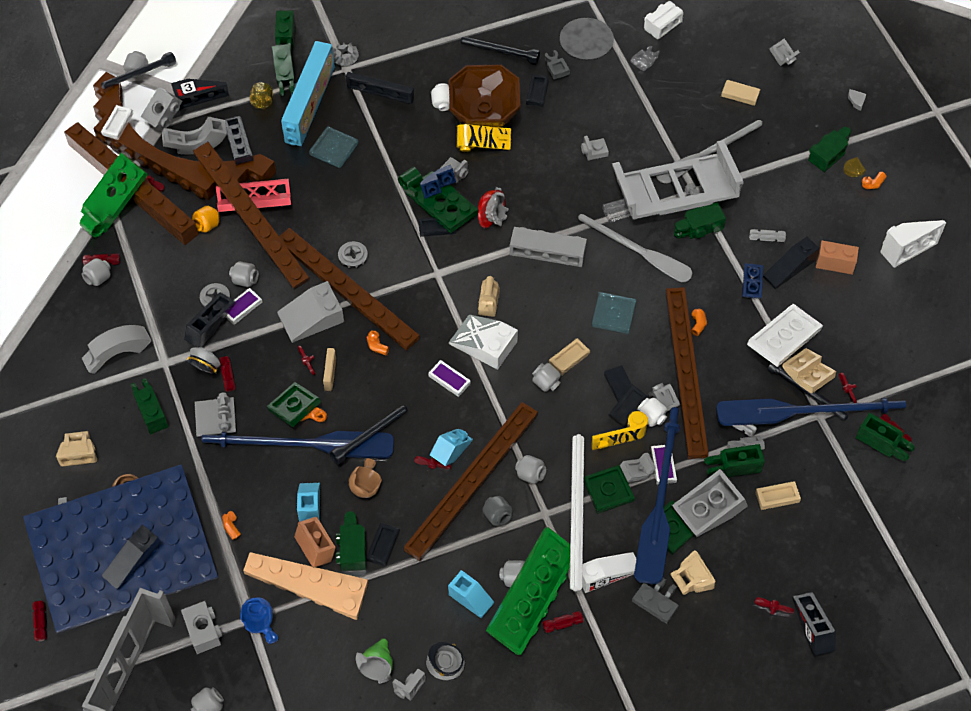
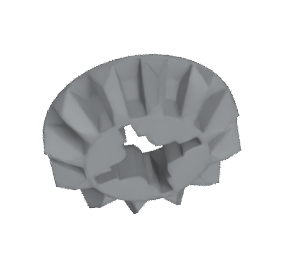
[332,43,359,66]
[338,241,368,268]
[200,283,230,307]

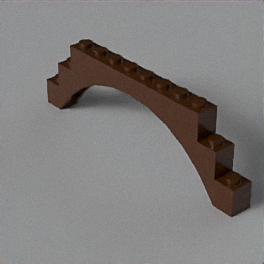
[93,72,276,201]

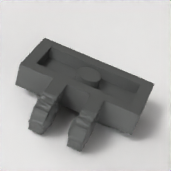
[632,578,679,624]

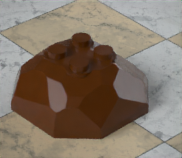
[449,65,521,127]

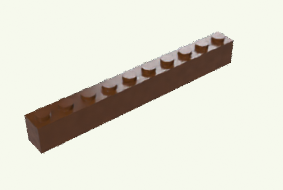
[64,122,199,245]

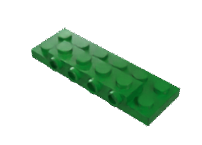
[486,527,570,655]

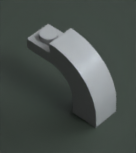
[162,117,227,155]
[82,325,151,374]

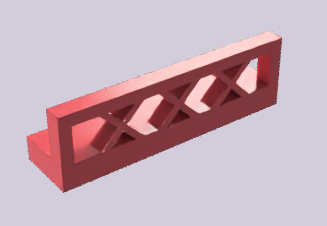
[216,179,291,212]

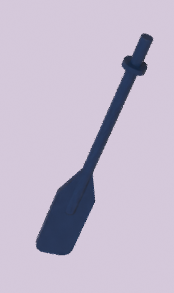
[716,398,906,426]
[634,407,680,584]
[202,431,394,459]

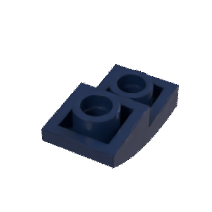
[420,164,456,198]
[742,263,763,299]

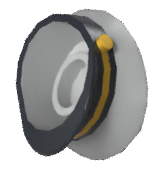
[187,347,221,374]
[426,642,465,680]

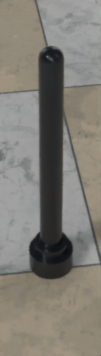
[460,37,540,64]
[101,52,176,89]
[767,363,848,420]
[329,405,407,465]

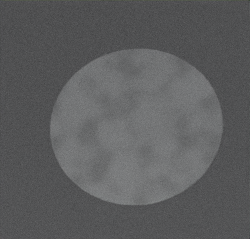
[560,18,614,59]

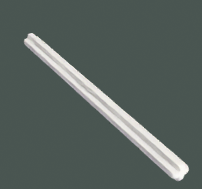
[570,434,584,591]

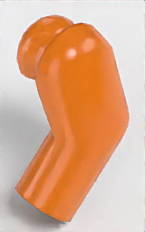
[862,172,887,189]
[691,309,707,336]
[367,331,389,356]
[301,407,327,422]
[222,511,241,540]

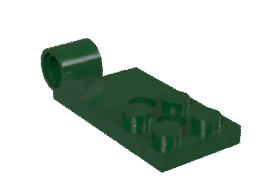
[398,167,478,233]

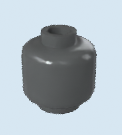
[483,496,513,526]

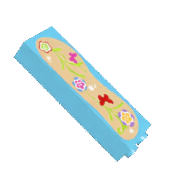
[281,41,335,146]

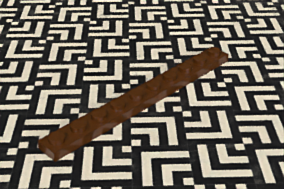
[193,142,309,290]
[279,228,420,351]
[666,287,709,459]
[403,402,538,561]

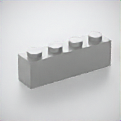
[510,227,587,267]

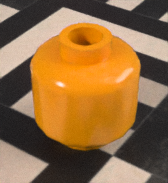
[192,206,219,233]

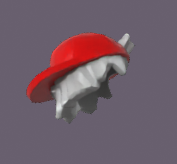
[478,187,509,228]

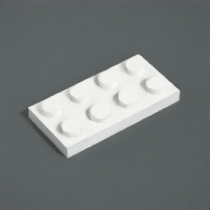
[747,304,823,367]

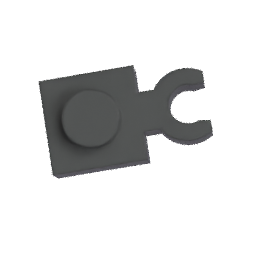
[545,50,570,79]

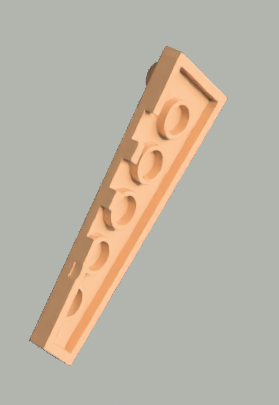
[243,552,368,620]

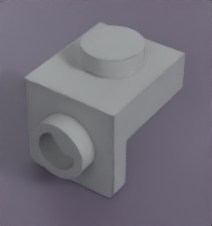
[769,38,800,66]
[620,453,656,482]

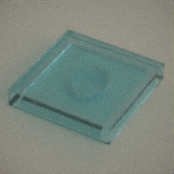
[309,126,358,168]
[592,292,636,334]

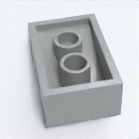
[277,281,344,343]
[672,469,748,537]

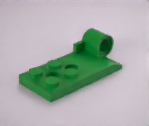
[79,153,148,237]

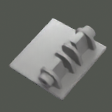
[195,393,236,437]

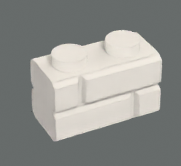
[644,1,683,40]

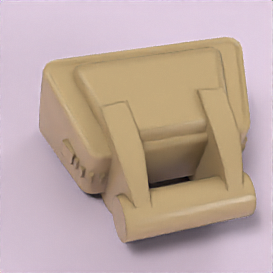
[478,276,500,317]
[56,431,97,466]
[671,551,715,595]

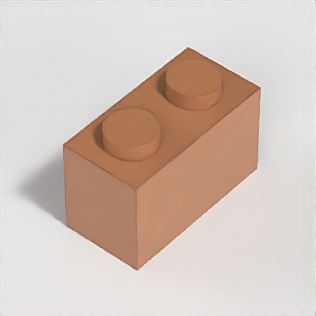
[816,241,859,275]
[294,516,336,568]

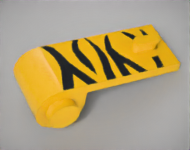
[457,124,511,152]
[591,411,648,450]

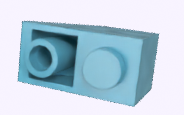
[430,429,473,466]
[297,483,320,522]
[448,570,494,619]

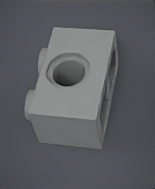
[140,87,182,130]
[181,601,222,654]

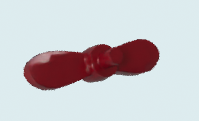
[145,176,164,192]
[297,346,316,375]
[839,372,857,403]
[414,456,451,469]
[755,597,794,615]

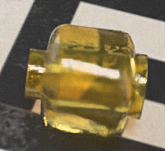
[249,82,273,108]

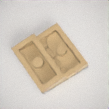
[782,348,836,393]

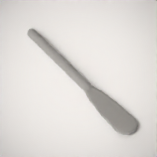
[656,120,762,183]
[578,214,692,282]

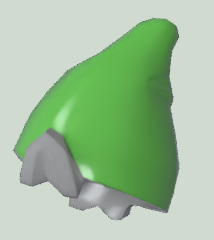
[356,639,393,684]

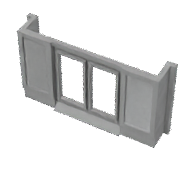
[612,140,743,219]
[82,588,176,711]

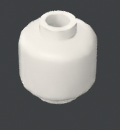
[431,84,449,111]
[637,398,667,427]

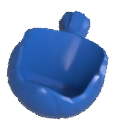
[240,597,278,644]

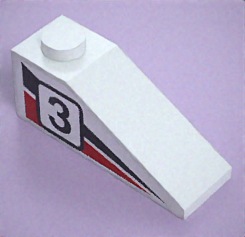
[582,552,636,593]

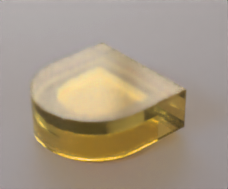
[843,157,866,177]

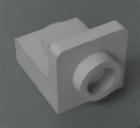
[581,136,609,160]
[440,157,468,183]
[648,383,680,411]
[392,669,426,701]

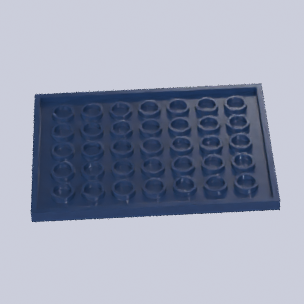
[23,464,218,633]

